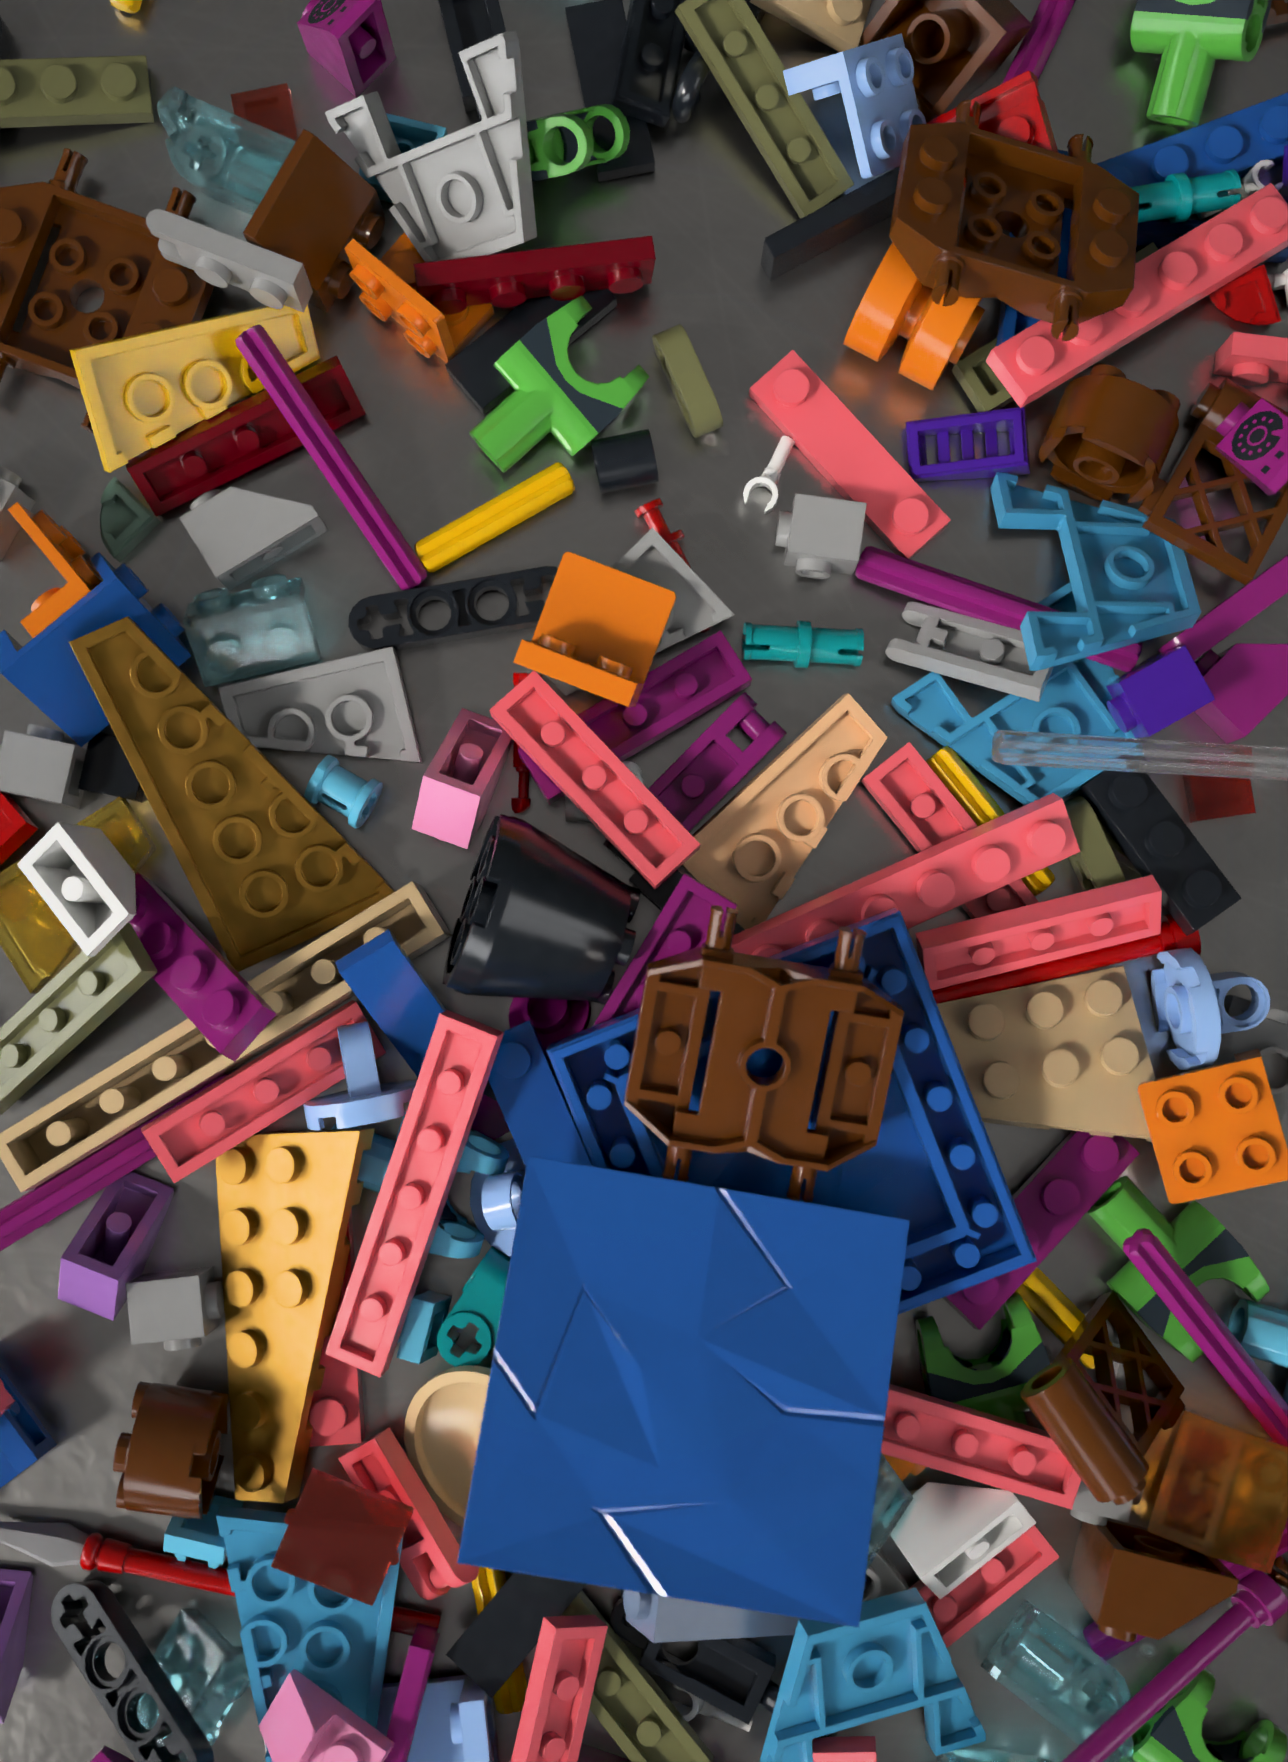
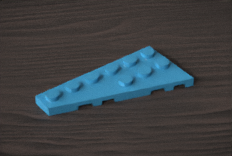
[216,1506,405,1762]

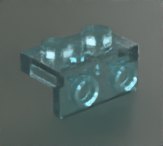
[183,574,320,687]
[137,1608,250,1761]

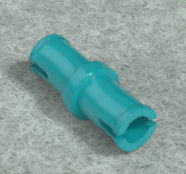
[1130,169,1241,223]
[741,620,864,668]

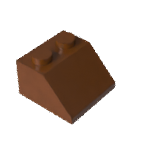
[858,0,1033,122]
[243,129,385,313]
[1068,1518,1239,1642]

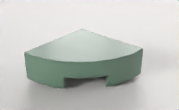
[100,477,161,562]

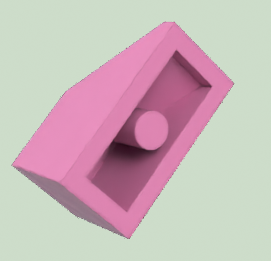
[412,708,513,849]

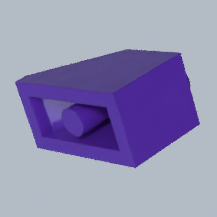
[1106,645,1215,738]

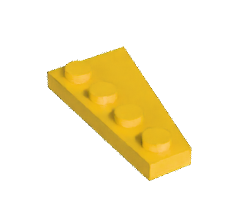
[70,305,320,473]

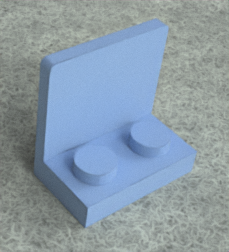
[783,33,926,179]
[377,1675,499,1762]

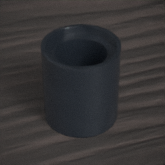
[591,429,659,493]

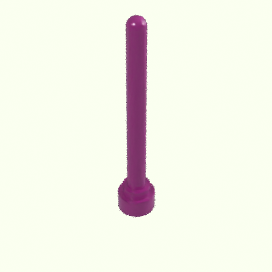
[1061,1569,1288,1762]

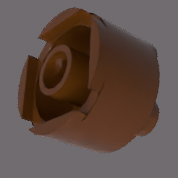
[1039,364,1181,503]
[113,1381,230,1519]

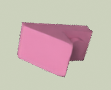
[259,1669,395,1762]

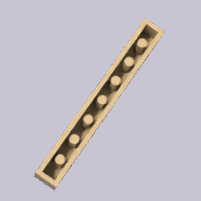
[0,881,452,1193]

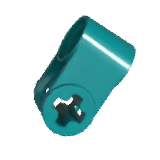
[437,1246,510,1367]

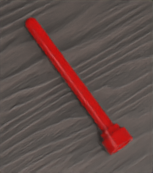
[932,914,1201,1004]

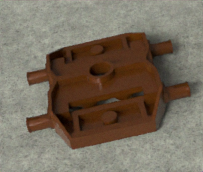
[889,99,1139,341]
[0,148,214,434]
[624,906,904,1203]

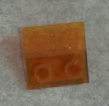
[1147,1407,1288,1574]

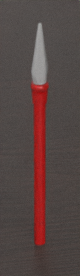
[0,1522,441,1636]

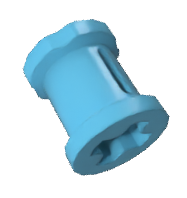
[304,754,383,829]

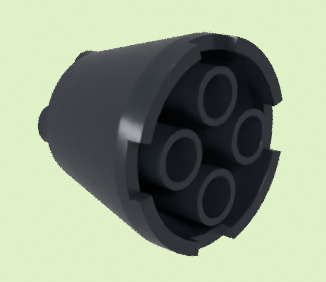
[442,814,640,1005]

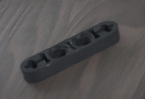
[348,566,558,652]
[51,1580,214,1762]

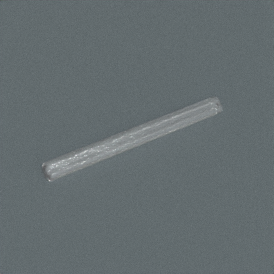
[991,730,1288,781]

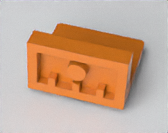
[344,232,494,363]
[8,502,103,638]
[513,552,677,707]
[1138,1049,1288,1204]

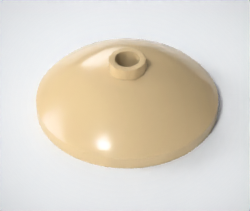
[404,1365,491,1528]

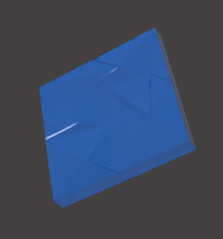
[546,908,1037,1315]
[457,1156,910,1628]

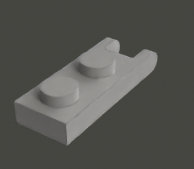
[146,209,313,313]
[885,602,1053,702]

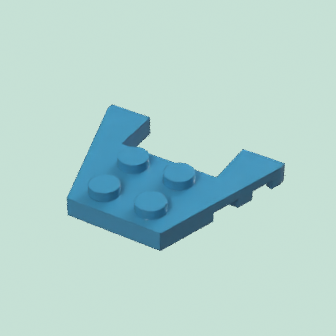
[990,472,1201,671]
[891,582,1141,806]
[759,1587,986,1762]

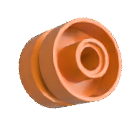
[844,242,986,391]

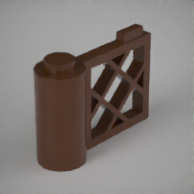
[1138,378,1288,585]
[1020,1291,1186,1505]

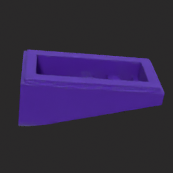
[906,407,1030,482]

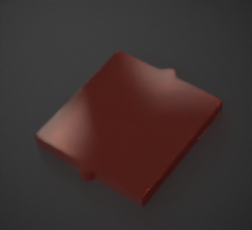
[271,1468,414,1606]

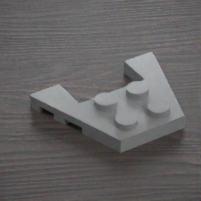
[325,29,537,262]

